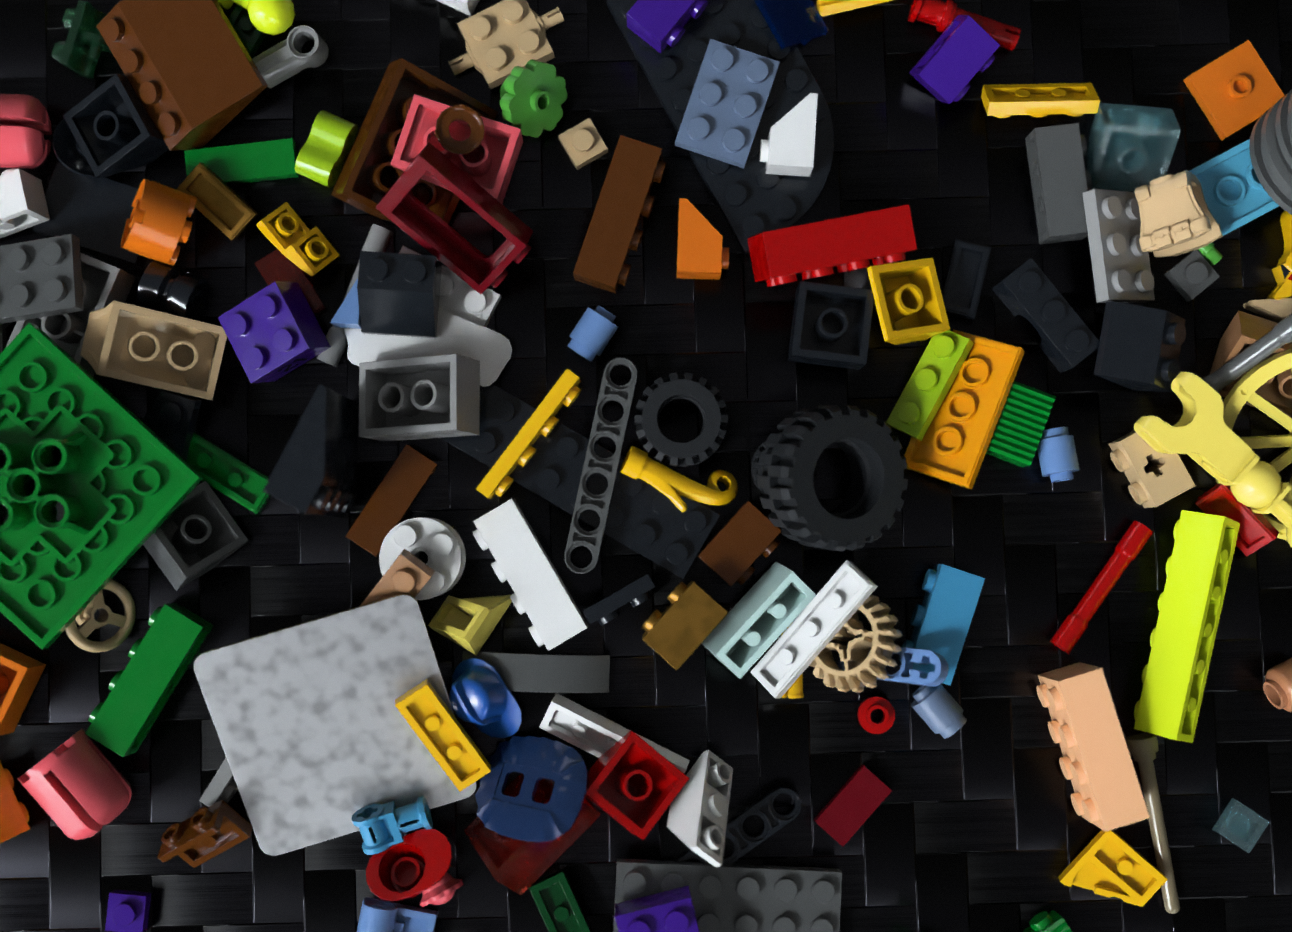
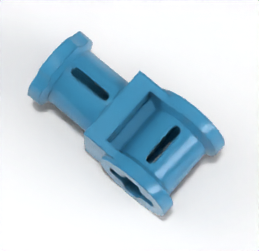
[351,796,433,855]

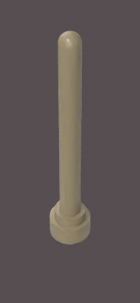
[1126,733,1180,914]

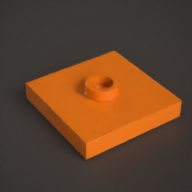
[1183,40,1285,141]

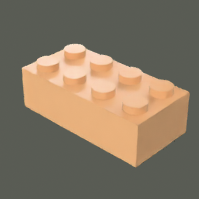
[1036,662,1150,832]

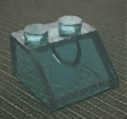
[1087,103,1181,192]

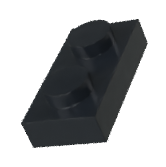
[583,574,655,626]

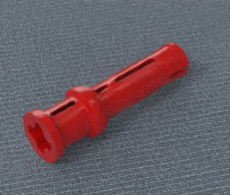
[908,0,1021,51]

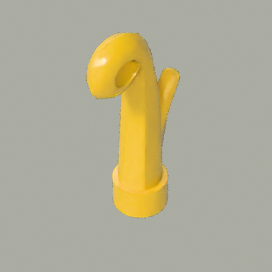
[620,445,738,512]

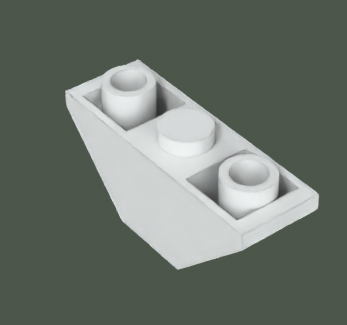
[667,750,733,867]

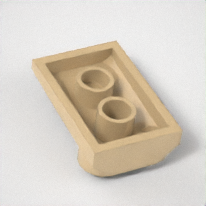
[80,300,227,400]

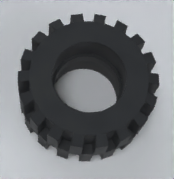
[635,372,728,468]

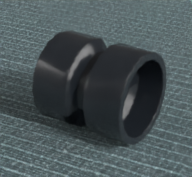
[137,260,208,320]

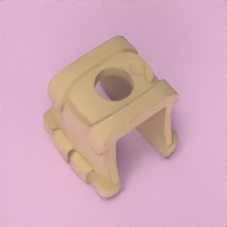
[1135,170,1223,258]

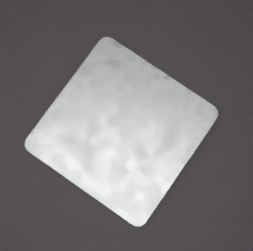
[194,594,476,856]

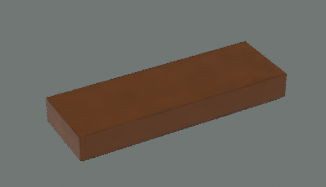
[345,444,439,557]

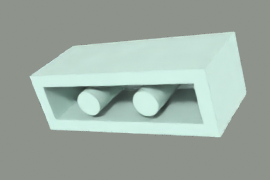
[701,561,816,679]

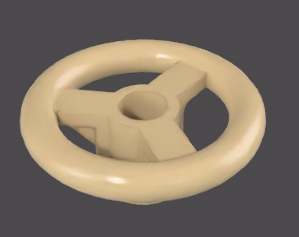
[65,579,136,653]

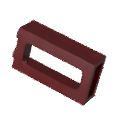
[375,142,533,295]

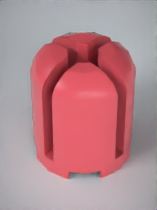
[0,93,52,169]
[18,728,132,840]

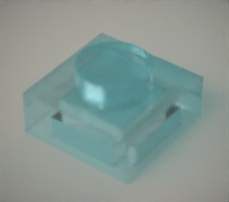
[1212,798,1269,853]

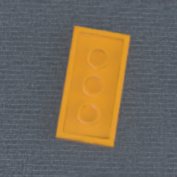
[904,329,1025,490]

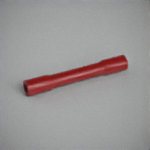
[1050,521,1153,654]

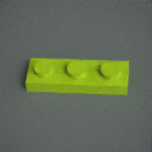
[886,330,974,441]

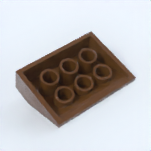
[96,0,268,151]
[331,58,498,225]

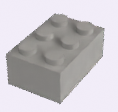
[359,354,480,442]

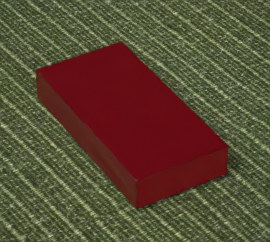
[813,764,892,847]

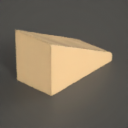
[1243,298,1292,323]

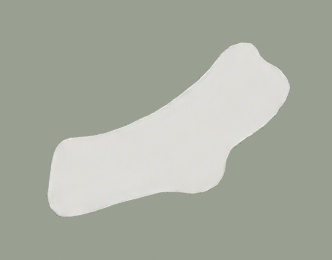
[344,306,512,387]

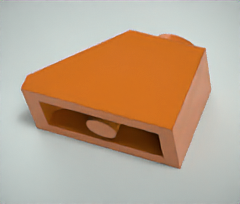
[676,198,729,280]

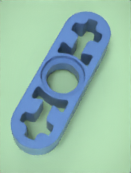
[840,645,948,687]

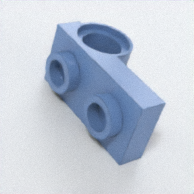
[357,897,439,932]

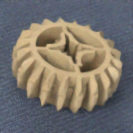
[809,594,903,693]

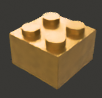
[642,580,728,670]

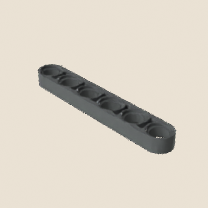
[564,358,637,574]

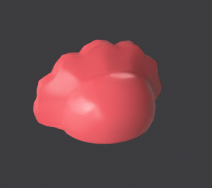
[419,872,463,908]

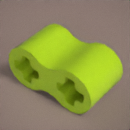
[295,110,358,188]

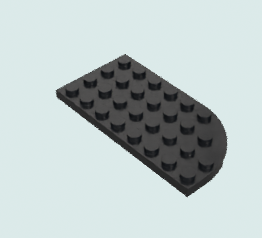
[607,0,834,255]

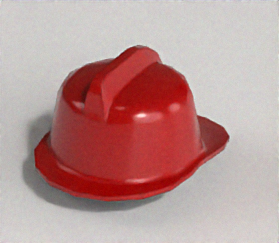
[366,829,452,901]

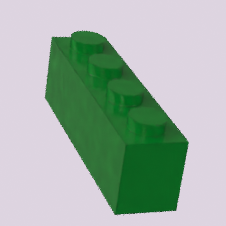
[85,603,214,757]

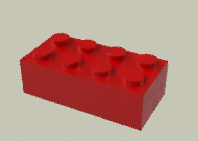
[747,204,917,287]

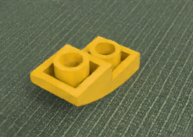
[256,201,339,277]

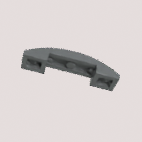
[462,650,610,693]

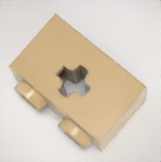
[1109,430,1196,508]

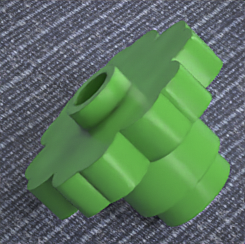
[500,59,568,138]

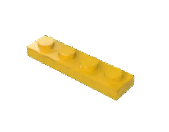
[476,369,581,499]

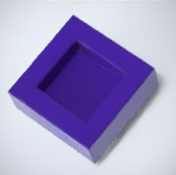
[105,889,151,932]

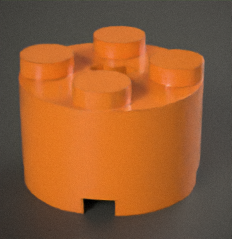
[121,179,197,266]

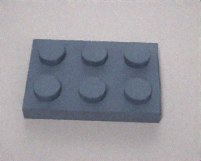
[675,39,780,169]

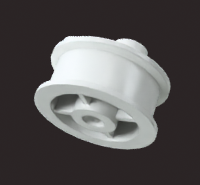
[379,517,466,600]

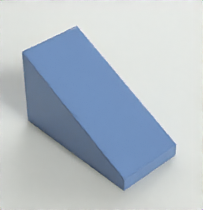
[330,278,361,329]

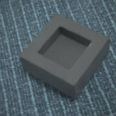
[1164,250,1220,302]

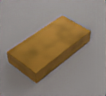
[177,163,258,241]

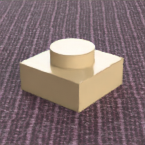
[558,118,608,170]

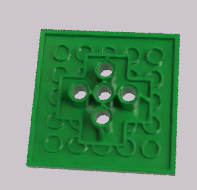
[0,323,204,650]

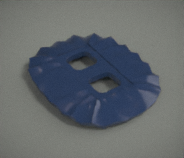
[475,735,588,842]

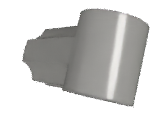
[252,25,329,89]

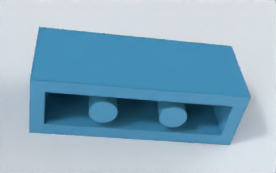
[899,564,985,686]

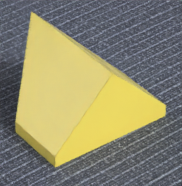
[428,595,512,656]

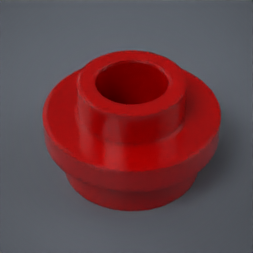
[857,696,895,734]

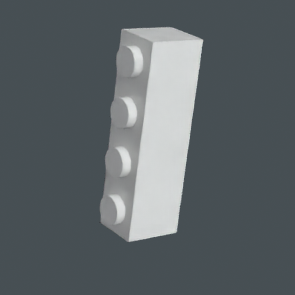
[472,499,589,651]

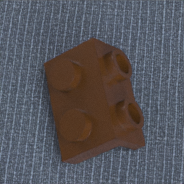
[157,799,253,868]

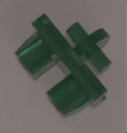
[52,0,111,78]

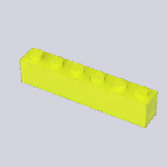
[1134,510,1240,743]

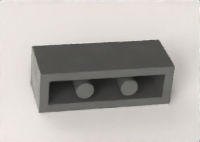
[1025,123,1091,245]

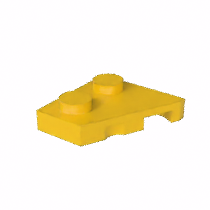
[1058,830,1168,907]

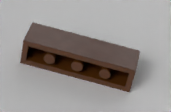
[573,135,667,294]

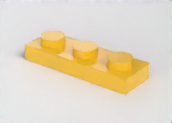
[981,83,1100,118]
[395,679,491,792]

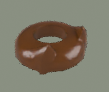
[434,104,485,155]

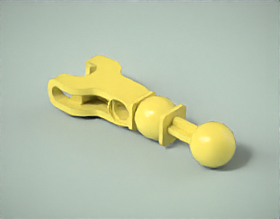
[1134,372,1292,548]

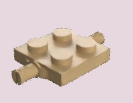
[448,0,564,90]

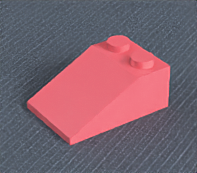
[391,94,523,204]

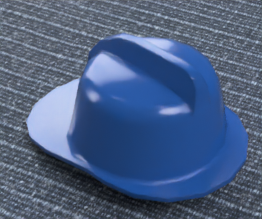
[449,658,522,738]

